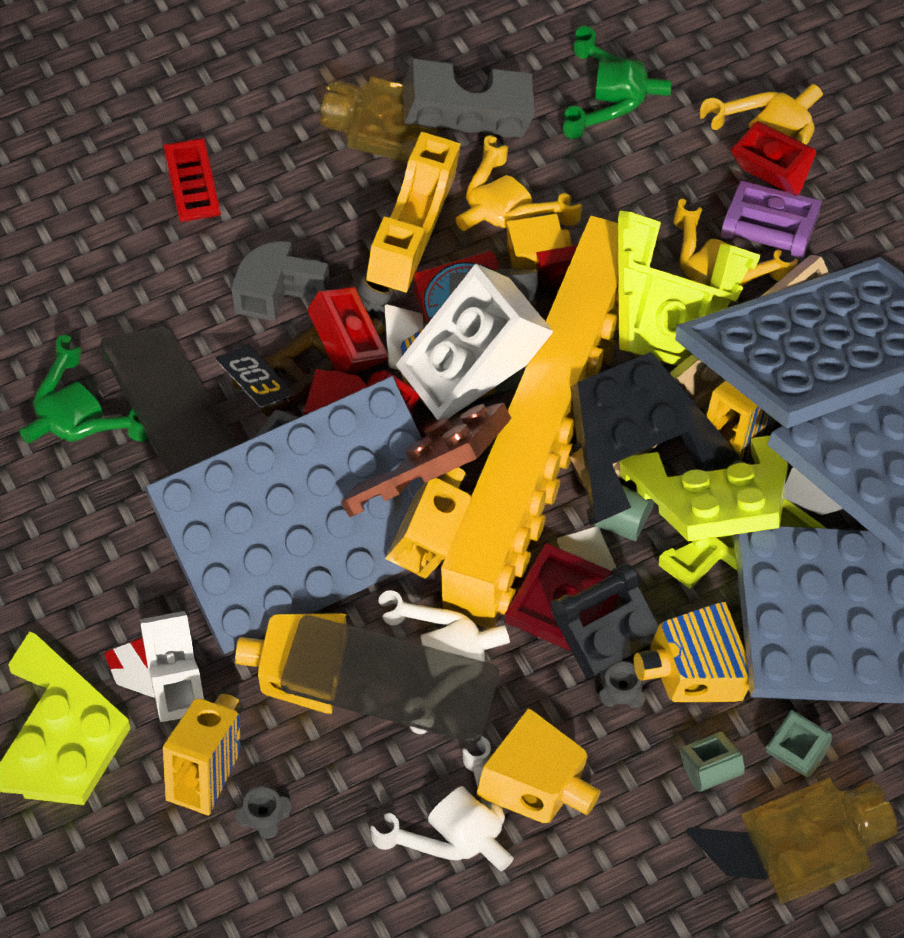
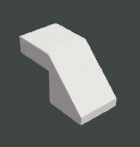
[139,611,204,723]

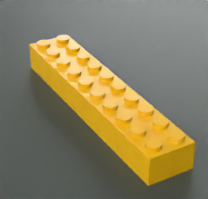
[441,216,619,629]

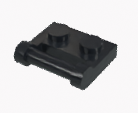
[551,563,659,678]

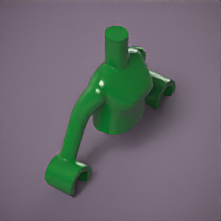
[563,26,672,139]
[20,334,155,444]

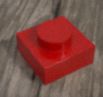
[536,245,578,292]

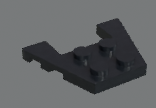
[570,352,740,526]

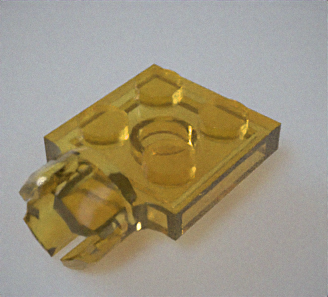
[320,76,440,163]
[741,778,898,905]

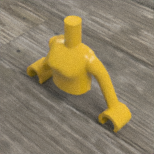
[700,84,823,145]
[456,135,582,231]
[673,199,798,286]

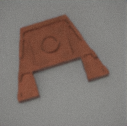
[341,403,512,517]

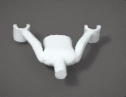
[378,590,510,734]
[370,736,514,871]

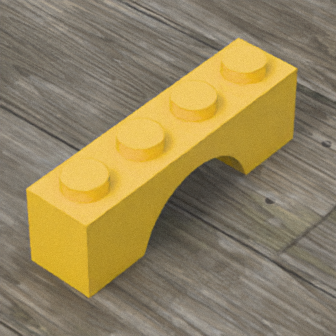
[366,132,461,293]

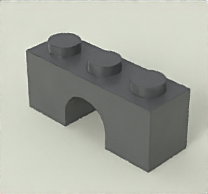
[403,59,535,138]

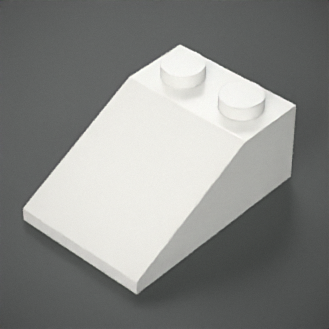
[396,264,554,420]

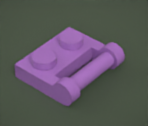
[721,181,822,258]

